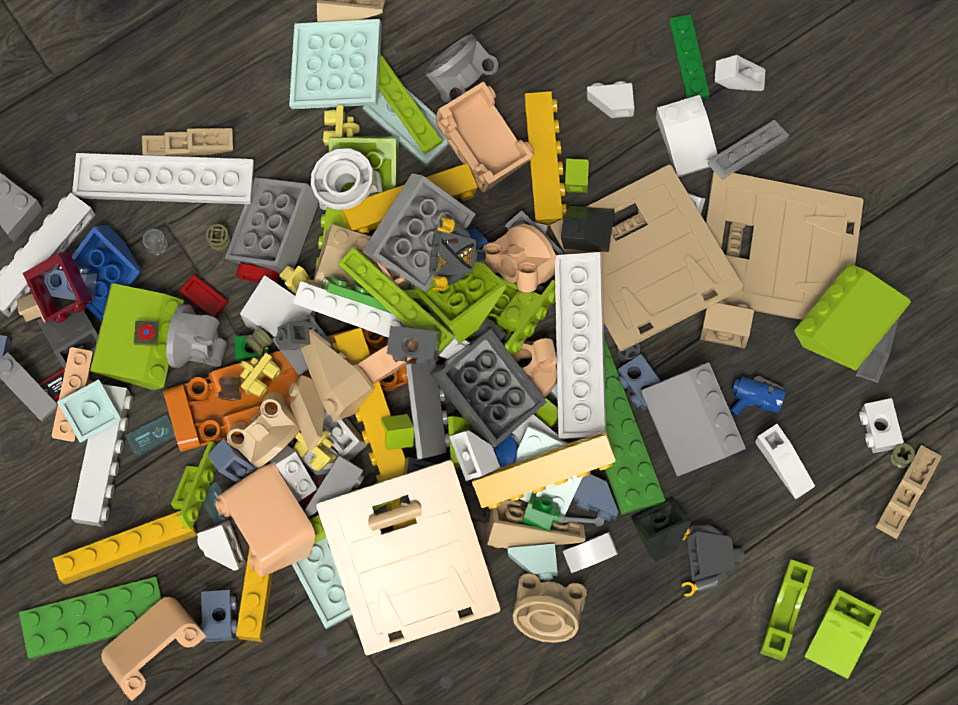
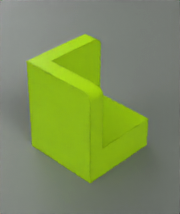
[565,159,589,193]
[381,414,414,450]

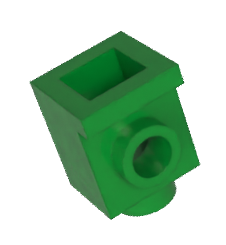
[523,492,561,531]

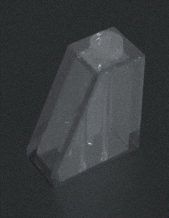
[856,316,900,383]

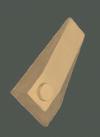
[301,329,375,422]
[486,499,586,548]

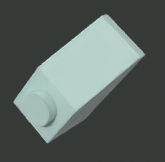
[508,544,557,581]

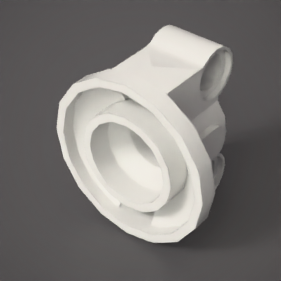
[311,148,383,210]

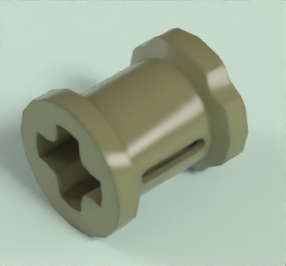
[890,443,915,469]

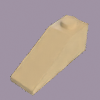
[289,375,325,451]

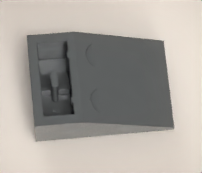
[37,300,99,369]

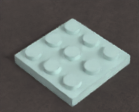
[515,426,582,516]

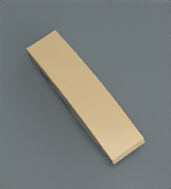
[142,128,233,157]
[876,445,942,539]

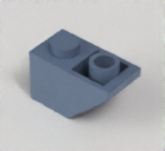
[573,474,618,521]

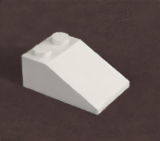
[656,95,718,177]

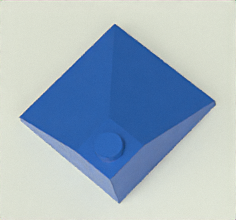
[59,225,142,322]

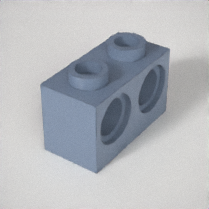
[44,267,97,301]
[617,354,661,411]

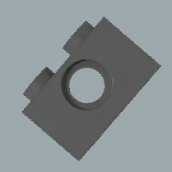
[387,326,441,365]

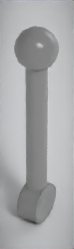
[557,514,604,527]

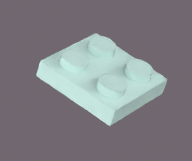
[57,379,121,443]

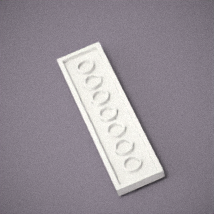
[72,153,255,204]
[555,252,606,440]

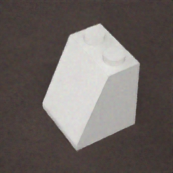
[240,276,316,339]

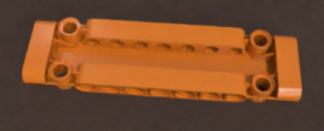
[163,329,416,452]

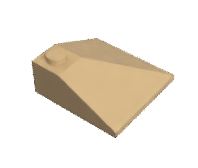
[317,0,386,22]

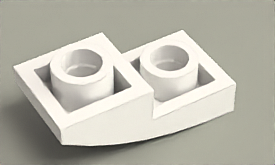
[563,532,618,573]

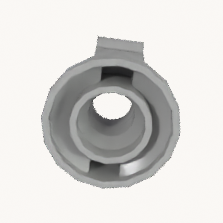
[425,34,498,104]
[166,304,228,368]

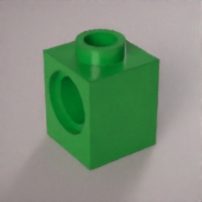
[234,336,269,363]

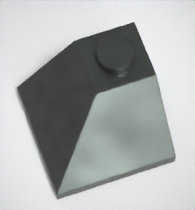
[561,206,615,252]
[631,497,691,562]

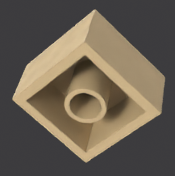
[700,300,754,349]

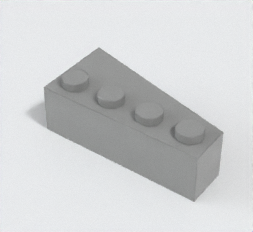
[0,173,42,242]

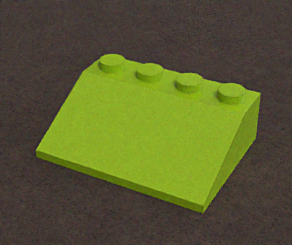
[794,264,911,370]
[90,283,184,390]

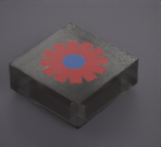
[134,321,159,346]

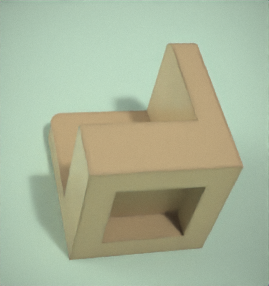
[17,294,45,323]

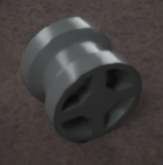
[617,343,640,364]

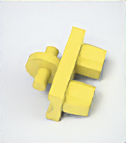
[323,105,360,146]
[280,266,313,296]
[240,353,281,398]
[293,430,338,471]

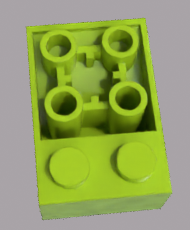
[804,590,882,679]

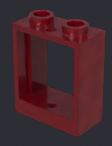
[22,252,93,324]

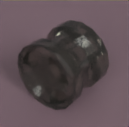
[218,377,242,401]

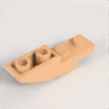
[357,339,419,384]

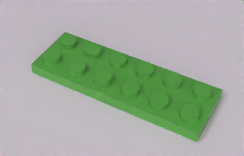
[19,577,162,659]

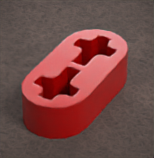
[235,264,280,284]

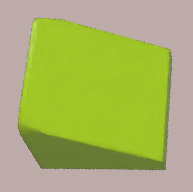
[533,398,558,429]

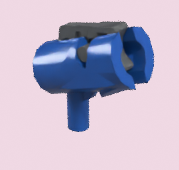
[730,376,786,416]

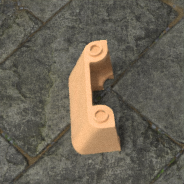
[435,81,533,193]
[215,463,315,577]
[101,597,206,701]

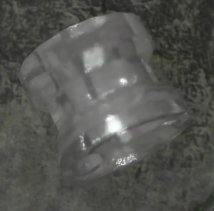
[142,229,168,255]

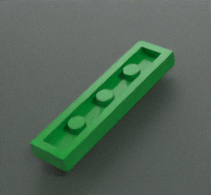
[669,14,710,100]

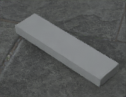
[708,119,789,180]

